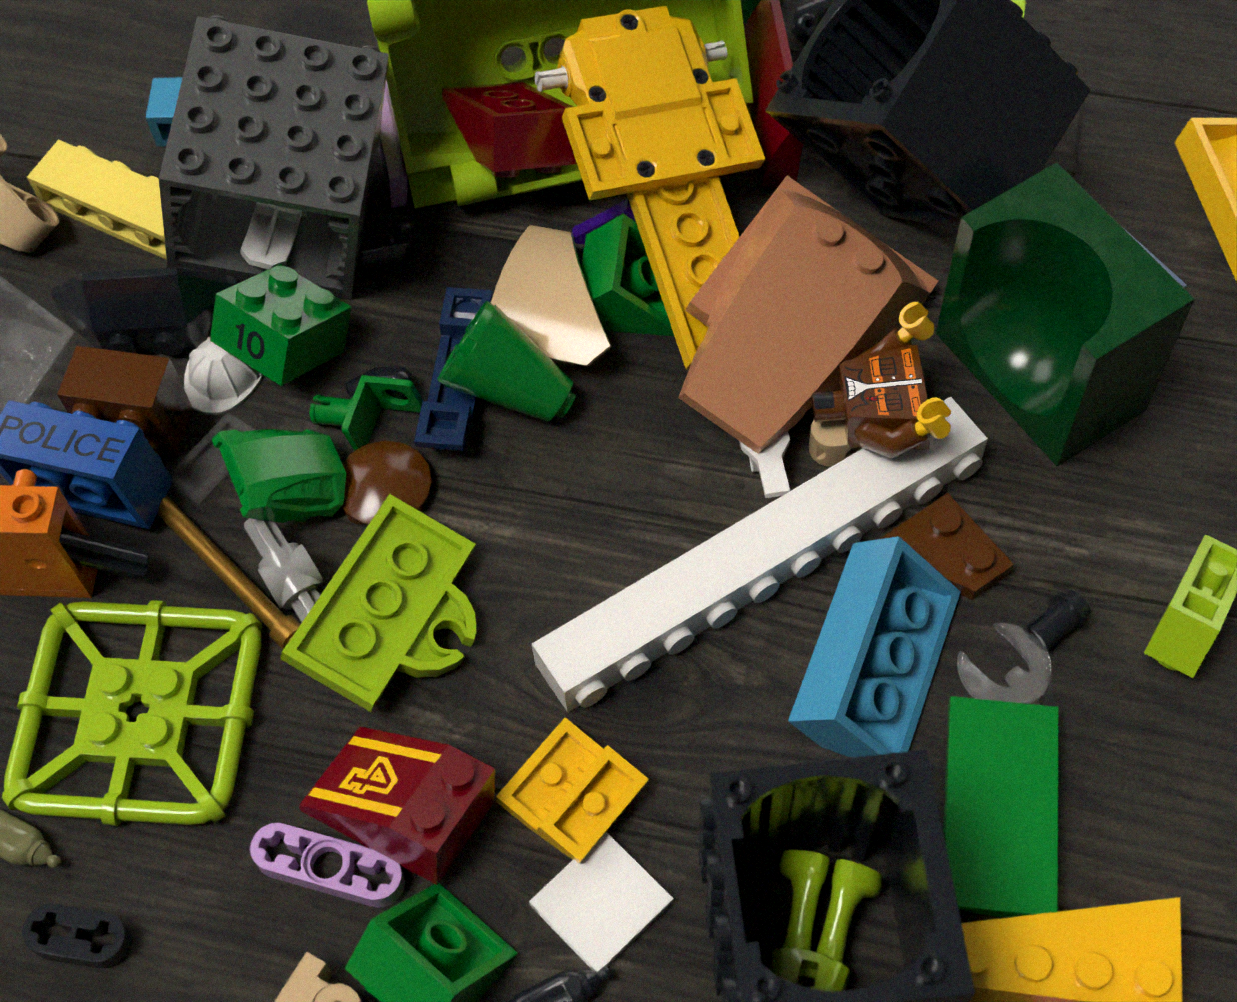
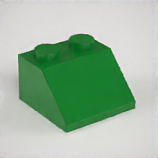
[581,214,674,336]
[345,883,518,1002]

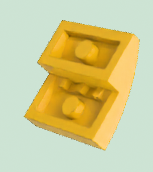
[496,717,649,864]

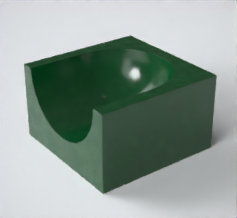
[935,163,1195,466]

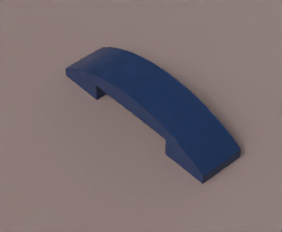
[414,287,493,451]

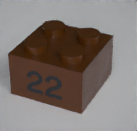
[57,345,194,458]

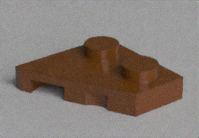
[880,493,1014,600]

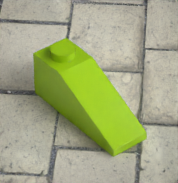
[1144,534,1237,678]

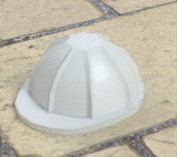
[184,337,263,415]

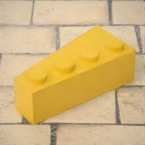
[961,897,1182,1002]

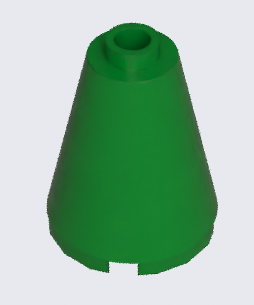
[437,300,576,422]

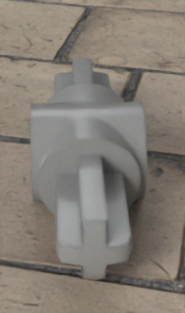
[244,518,325,623]

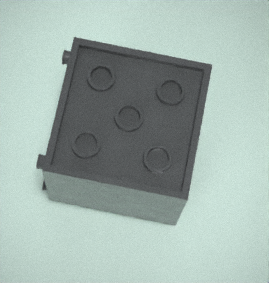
[159,15,389,300]

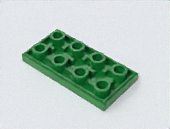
[943,696,1058,918]

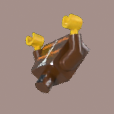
[812,302,951,458]

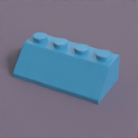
[788,536,961,758]

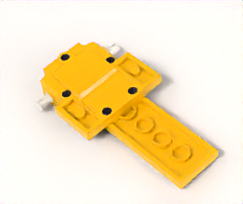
[535,6,765,370]

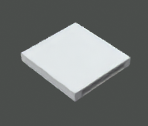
[529,832,674,972]

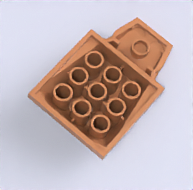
[678,176,938,454]

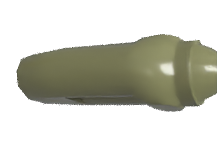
[0,809,61,868]

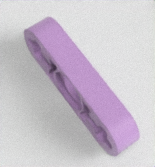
[250,823,405,908]

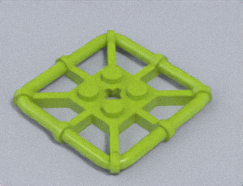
[2,600,262,826]

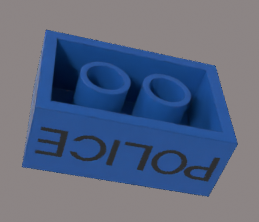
[0,400,174,529]

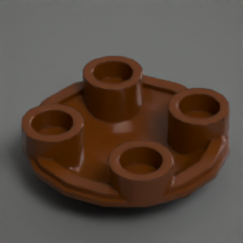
[341,440,432,525]

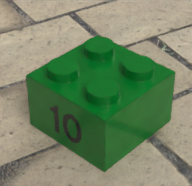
[210,264,352,386]

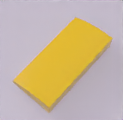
[1174,118,1237,282]

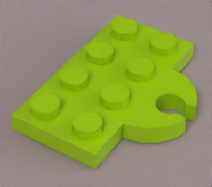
[281,494,477,712]

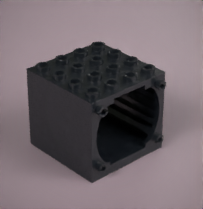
[765,0,1091,229]
[698,749,975,1002]

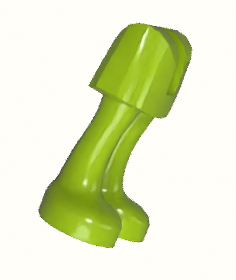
[769,850,883,991]

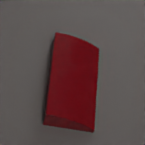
[744,0,803,188]

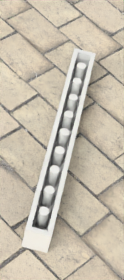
[532,397,988,712]

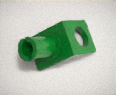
[309,375,423,451]

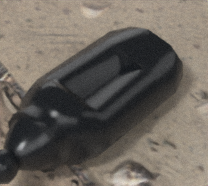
[509,966,612,1002]

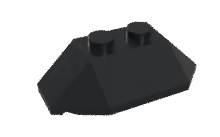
[51,267,239,356]

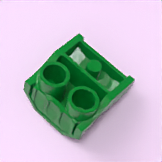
[212,429,346,523]

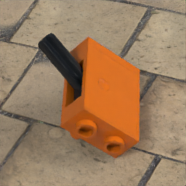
[0,469,150,598]

